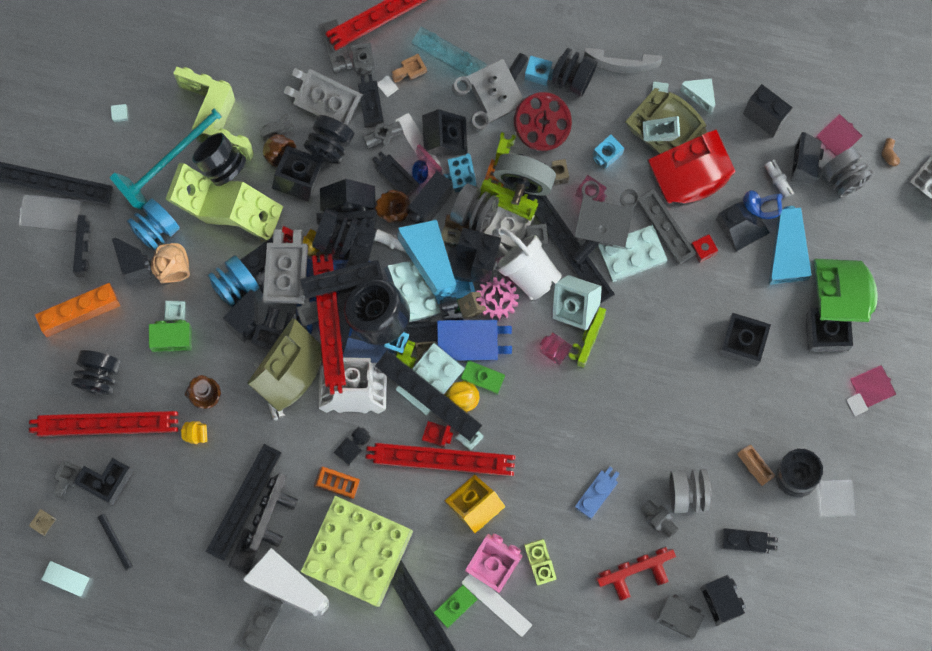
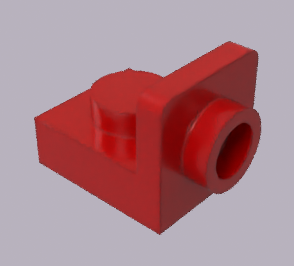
[422,421,453,448]

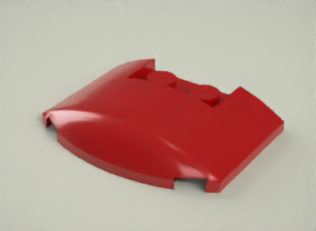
[647,129,736,204]

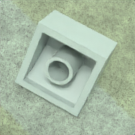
[552,275,602,330]

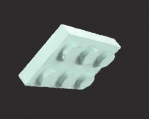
[598,225,668,282]
[384,261,441,322]
[395,343,465,415]

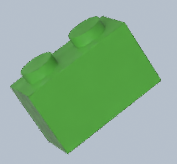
[149,320,192,352]

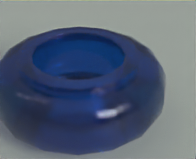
[412,160,428,184]

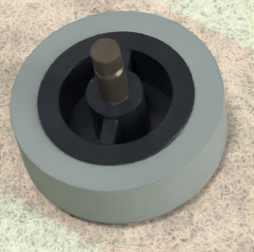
[494,154,556,205]

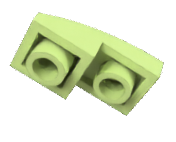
[524,539,557,586]

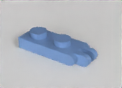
[574,466,620,520]

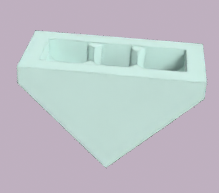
[680,79,715,114]
[643,116,680,141]

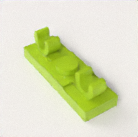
[480,178,539,221]
[569,307,606,368]

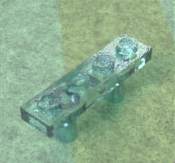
[411,26,488,76]

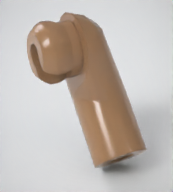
[881,138,900,167]

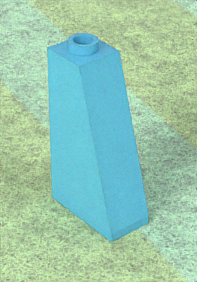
[769,206,812,285]
[397,220,456,297]

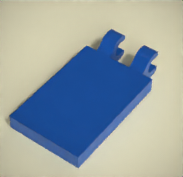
[437,320,512,360]

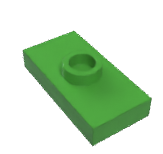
[461,360,505,394]
[434,585,477,628]

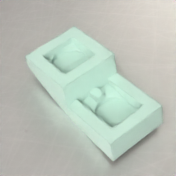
[41,561,89,597]

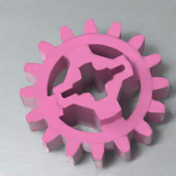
[476,277,519,321]

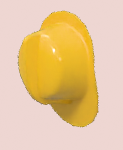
[444,381,480,412]

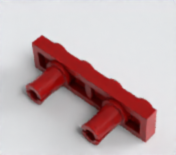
[595,547,676,601]

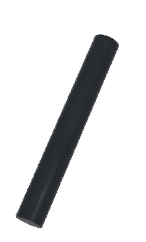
[97,514,133,571]

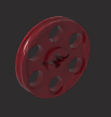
[514,92,572,151]

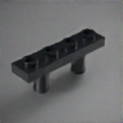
[244,473,298,554]

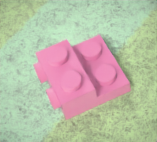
[465,533,523,593]

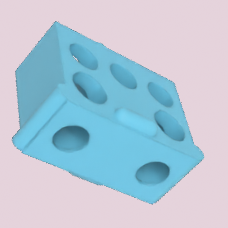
[443,153,478,193]

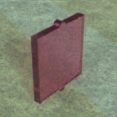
[816,114,863,156]
[416,144,443,175]
[850,365,896,408]

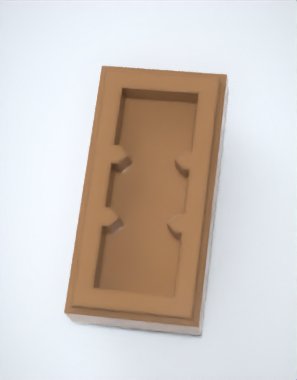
[737,444,775,486]

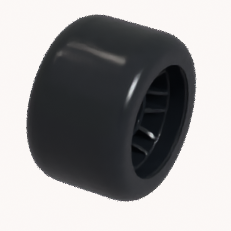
[344,279,410,345]

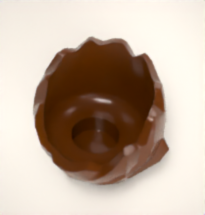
[263,134,296,167]
[375,190,410,224]
[185,375,221,409]

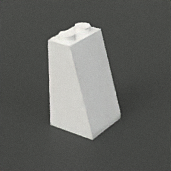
[243,548,330,617]

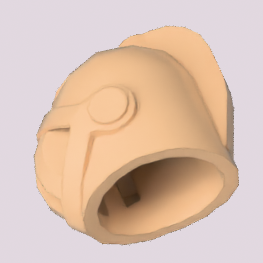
[150,243,190,283]

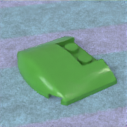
[814,258,878,322]

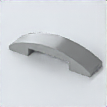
[584,48,662,74]

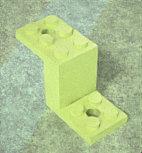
[173,67,254,161]
[166,163,283,242]

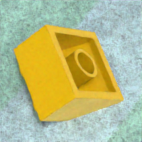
[445,474,505,533]

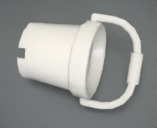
[492,227,562,300]

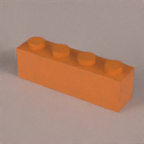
[35,283,121,337]

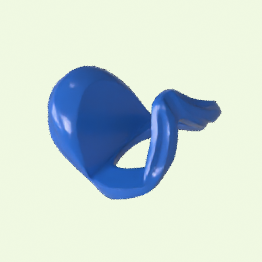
[743,190,783,219]

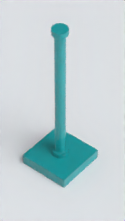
[109,108,222,210]

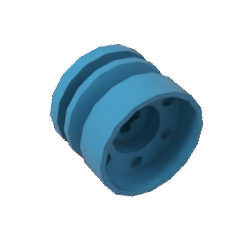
[127,198,180,251]
[207,255,260,308]

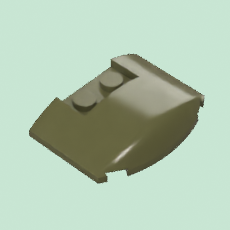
[625,88,707,155]
[247,318,322,412]

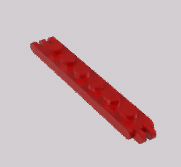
[325,0,428,50]
[312,253,346,395]
[29,411,178,437]
[365,443,516,476]

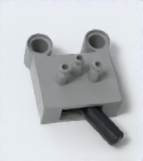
[452,53,528,131]

